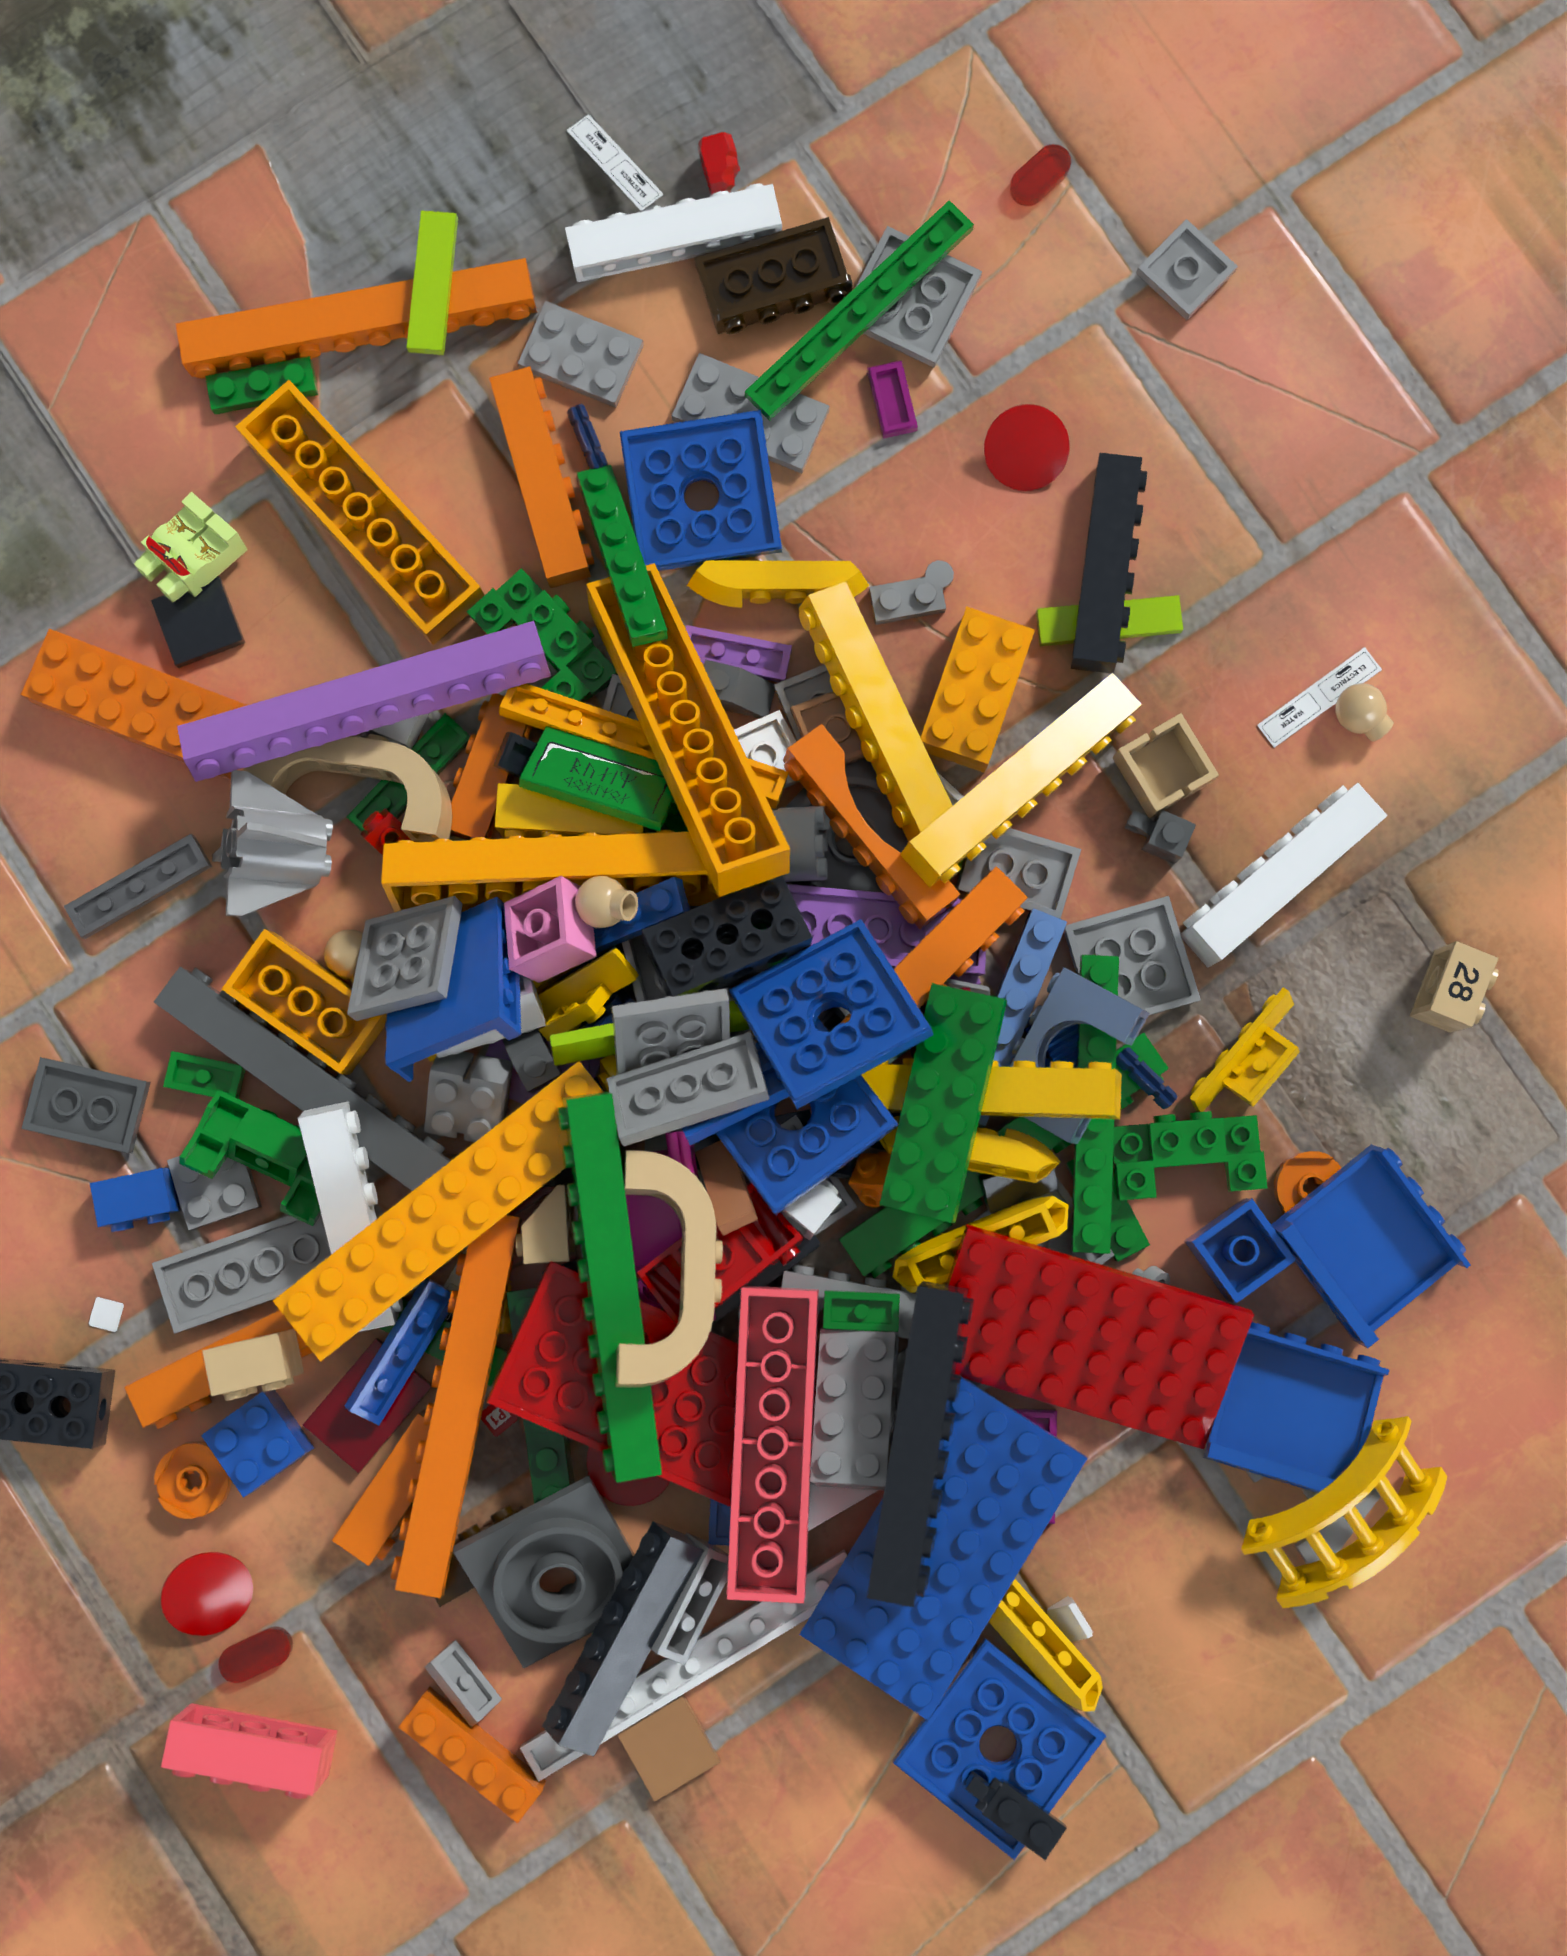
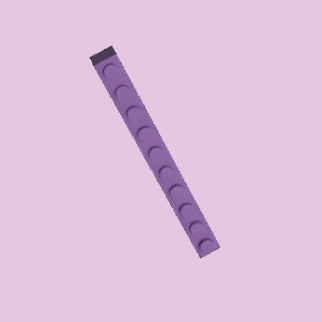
[177,621,551,782]

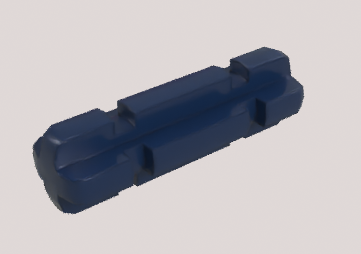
[567,404,608,469]
[1116,1047,1178,1109]

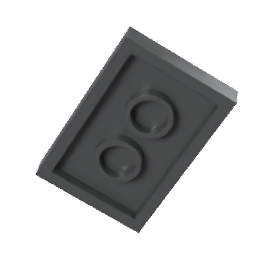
[21,1057,151,1153]

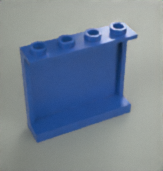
[385,897,521,1082]
[1271,1144,1471,1349]
[1203,1322,1390,1493]

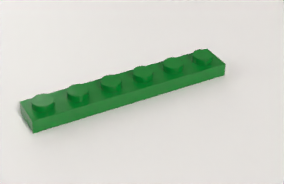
[577,465,668,647]

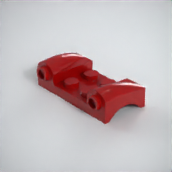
[637,1183,803,1325]

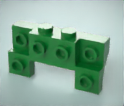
[466,568,618,703]
[179,1090,321,1226]
[1113,1111,1268,1200]

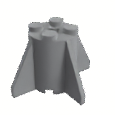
[212,770,333,917]

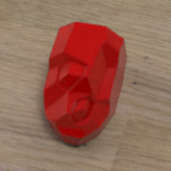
[698,132,740,195]

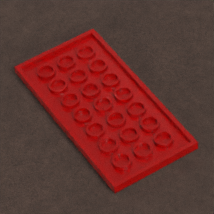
[946,1224,1254,1449]
[486,1261,817,1507]

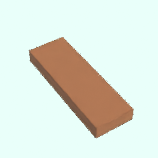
[695,1140,758,1235]

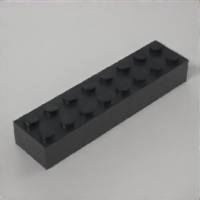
[867,1281,974,1607]

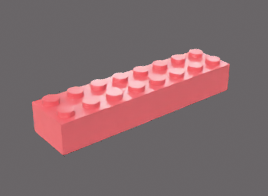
[727,1286,819,1604]

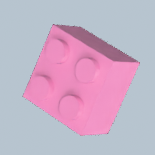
[504,876,596,983]

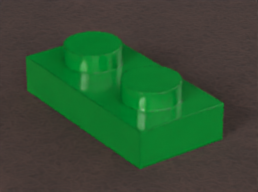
[163,1051,246,1099]
[823,1290,900,1332]

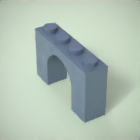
[1010,967,1149,1144]

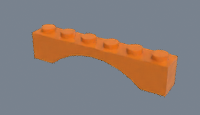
[783,724,961,930]

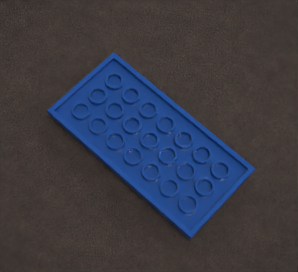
[799,1377,1088,1720]

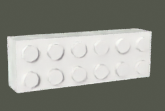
[1181,783,1388,968]

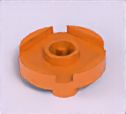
[1274,1151,1342,1214]
[154,1442,232,1519]

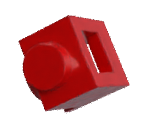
[360,808,416,855]

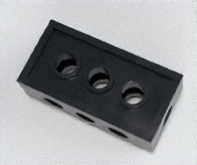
[642,876,812,997]
[0,1358,115,1449]

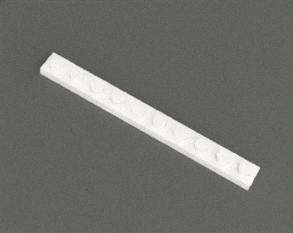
[520,1550,847,1782]

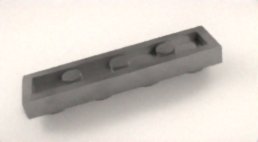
[64,834,212,939]

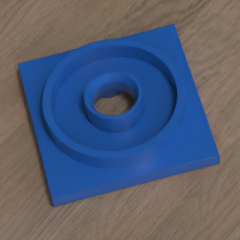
[619,410,782,571]
[729,919,934,1109]
[716,1017,898,1216]
[893,1638,1106,1860]

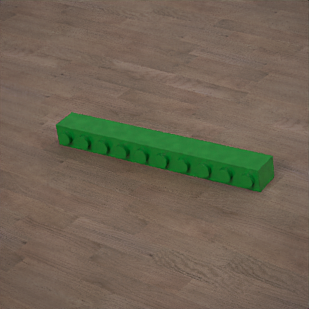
[838,1032,1169,1278]
[557,1092,662,1483]

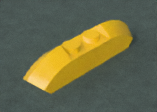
[687,560,870,608]
[879,1115,1060,1183]
[893,1196,1069,1293]
[989,1579,1103,1711]

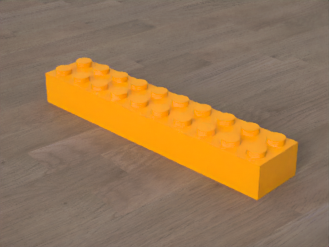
[586,563,790,897]
[381,830,730,912]
[273,1061,604,1362]

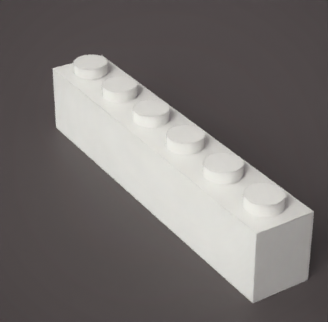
[565,184,782,282]
[298,1101,403,1332]

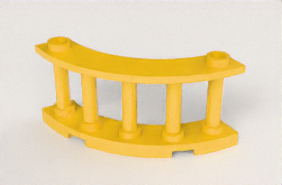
[1241,1416,1448,1608]

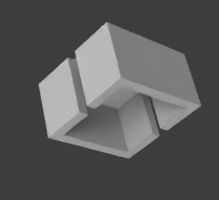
[424,1052,513,1142]

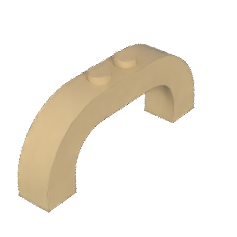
[242,734,452,842]
[616,1150,723,1387]

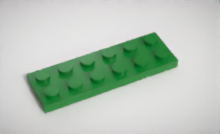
[879,983,1007,1223]

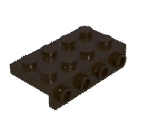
[694,217,853,334]

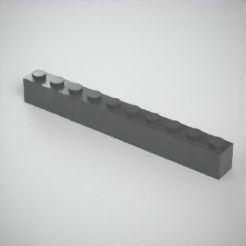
[154,967,451,1191]

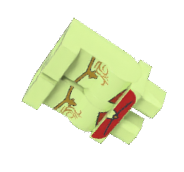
[134,492,248,602]

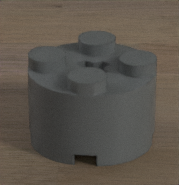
[772,806,828,882]

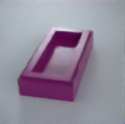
[867,360,918,439]

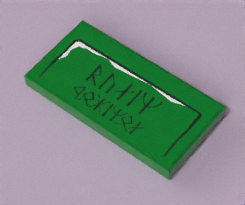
[519,726,674,831]

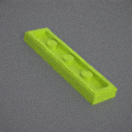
[406,210,458,355]
[1036,595,1183,646]

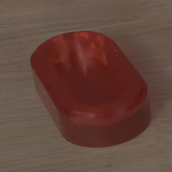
[1010,144,1071,206]
[218,1626,293,1683]

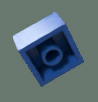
[1184,1198,1296,1303]
[201,1390,315,1497]

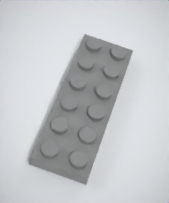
[152,1215,331,1334]

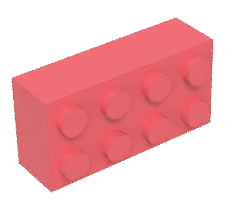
[161,1703,338,1799]

